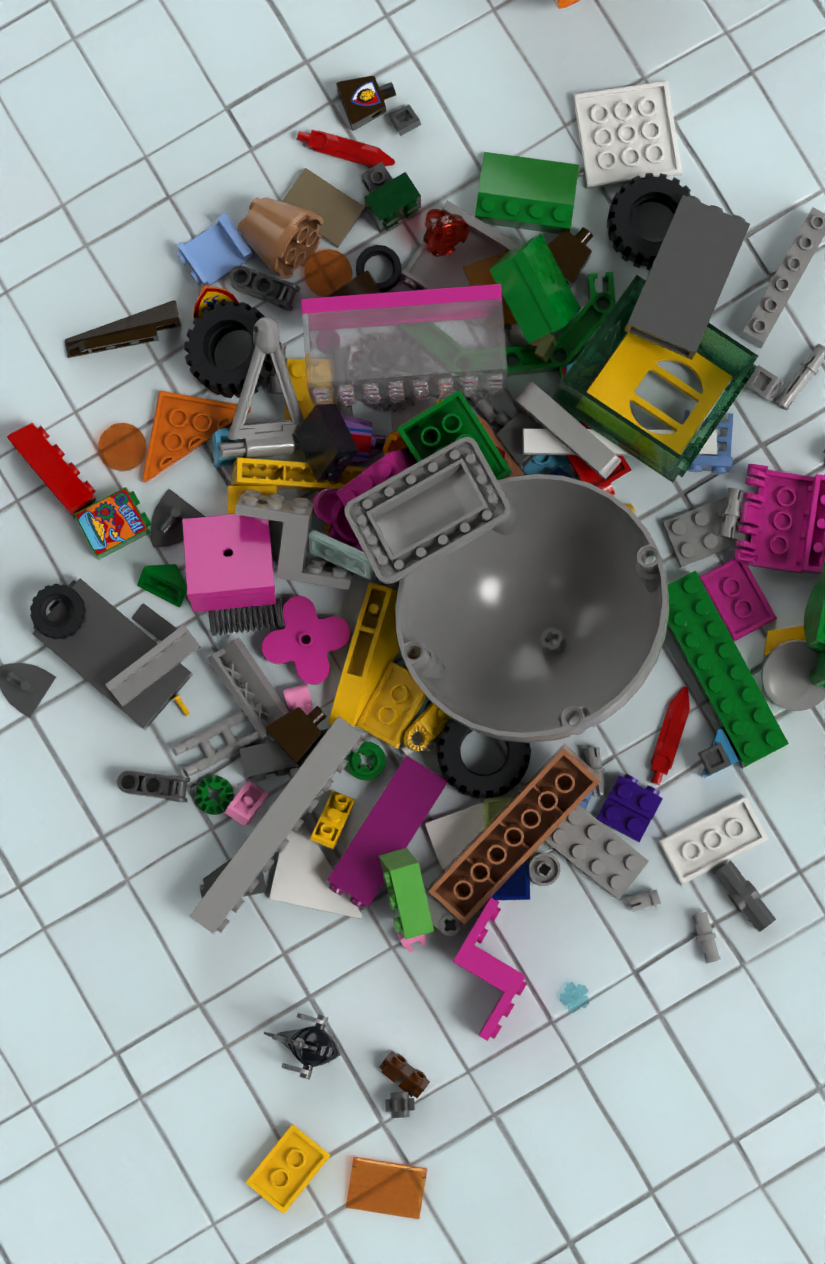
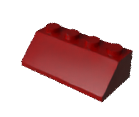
[7,423,96,518]

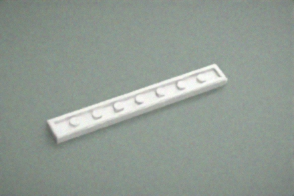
[522,429,717,456]

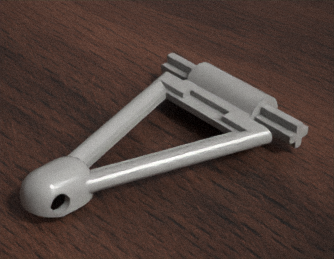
[219,317,304,459]

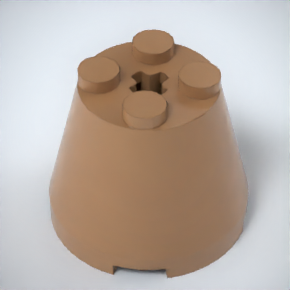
[237,197,324,279]

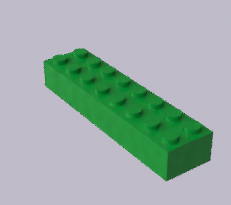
[667,570,789,769]

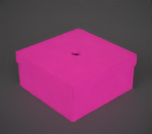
[182,514,276,612]

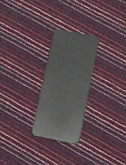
[132,604,177,641]

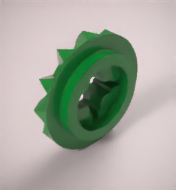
[347,741,386,781]
[195,775,234,815]

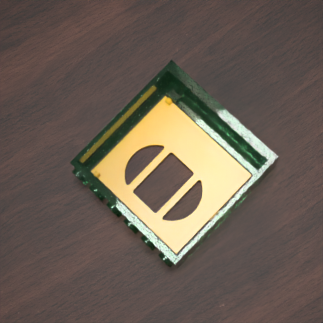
[552,275,758,483]

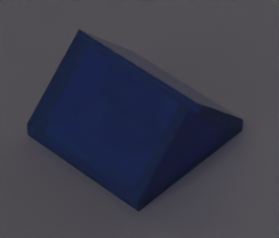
[491,861,530,901]

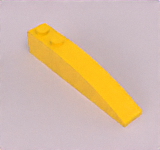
[232,458,366,491]

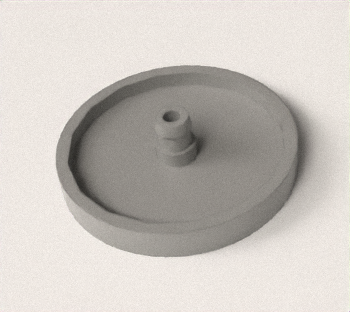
[761,639,825,711]

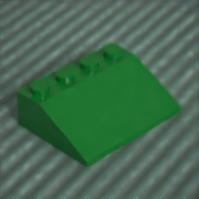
[475,152,579,234]
[397,390,512,481]

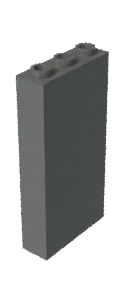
[624,195,750,360]
[32,578,193,730]

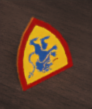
[193,285,239,320]

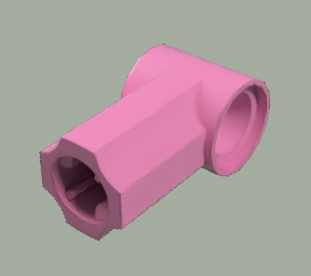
[283,684,313,715]

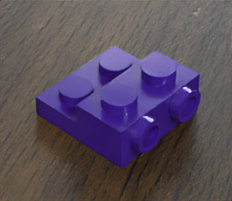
[596,774,663,842]

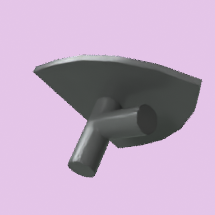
[151,489,206,548]
[0,663,56,718]

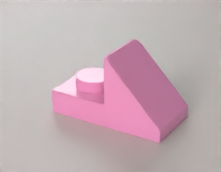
[224,780,269,826]

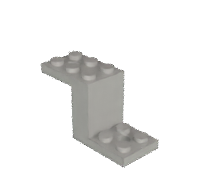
[235,490,354,590]

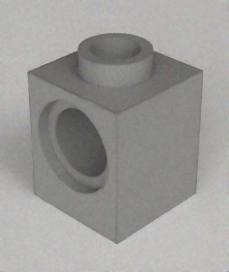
[745,365,785,402]

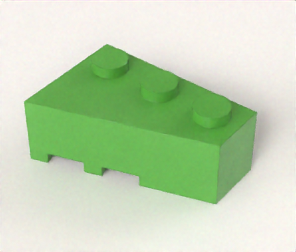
[379,848,434,939]

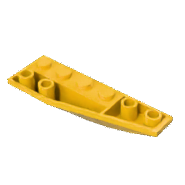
[328,582,400,727]

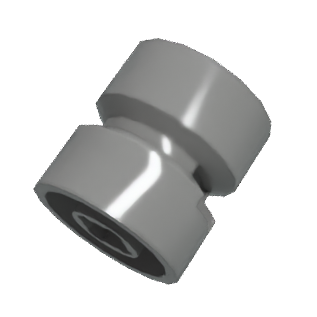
[527,853,561,887]

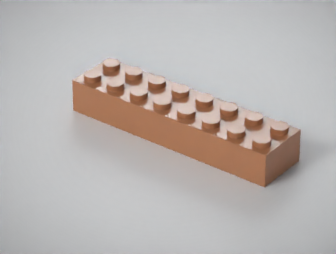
[428,744,601,925]

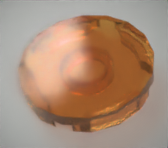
[304,249,352,297]
[98,423,147,472]

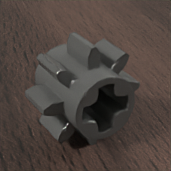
[385,1092,415,1118]

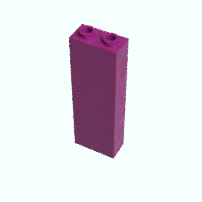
[326,755,448,909]

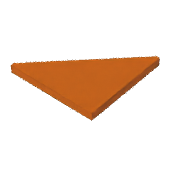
[142,390,251,483]

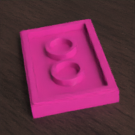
[699,559,777,642]

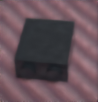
[295,403,359,482]

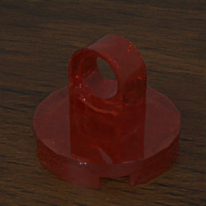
[423,209,470,257]

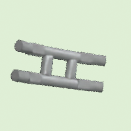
[172,710,261,778]

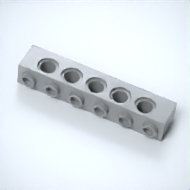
[740,207,825,349]

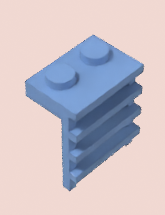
[680,410,733,474]

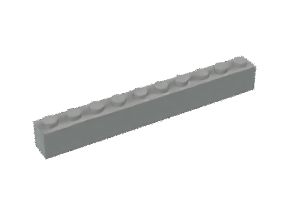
[190,716,364,934]

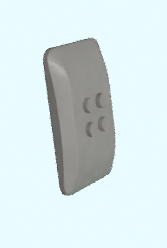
[344,437,511,584]

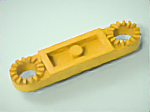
[403,703,451,751]

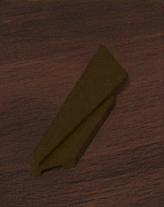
[65,300,181,358]

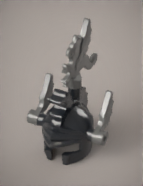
[264,1013,340,1080]

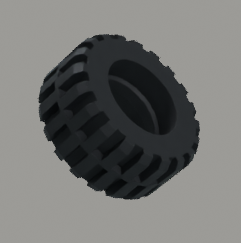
[607,173,691,270]
[184,301,282,398]
[437,719,531,799]

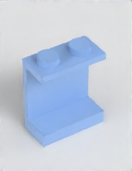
[177,212,253,286]

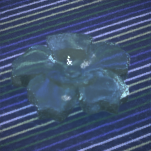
[559,982,589,1013]

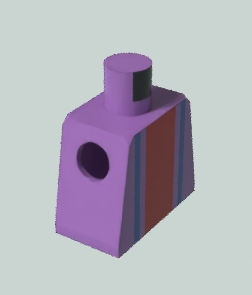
[341,413,386,462]

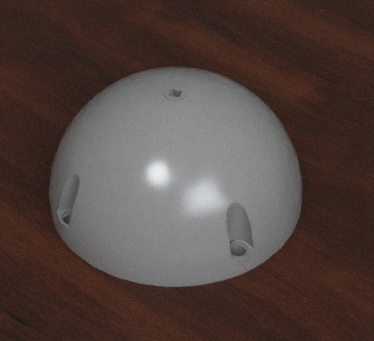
[395,474,669,743]

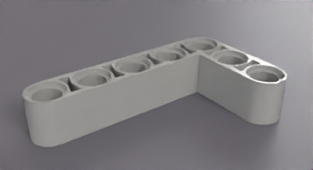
[514,382,621,479]

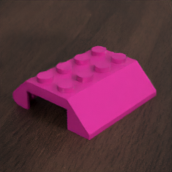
[734,464,825,574]

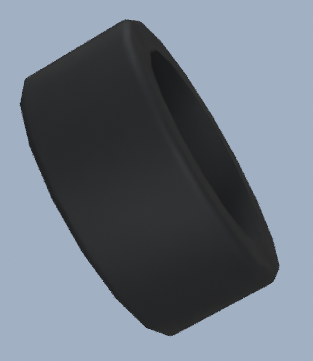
[356,245,401,293]

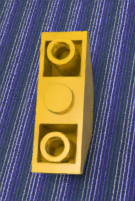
[310,791,355,850]

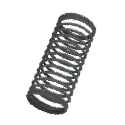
[208,597,285,637]

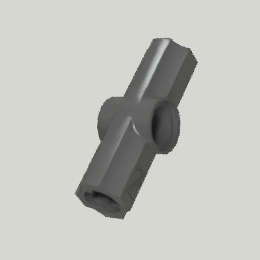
[713,860,776,932]

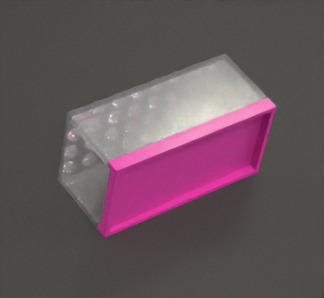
[301,284,508,406]

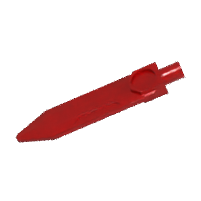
[297,130,395,167]
[650,686,690,785]

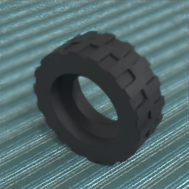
[30,584,86,640]

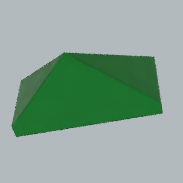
[137,564,187,608]

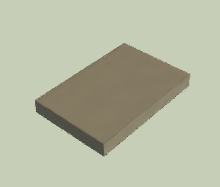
[282,168,365,248]

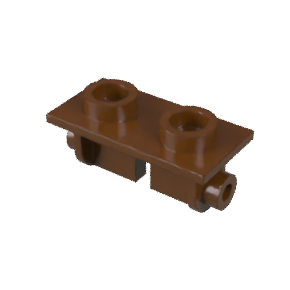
[379,1051,430,1098]

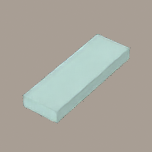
[309,530,375,580]

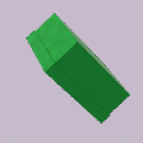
[489,234,580,343]

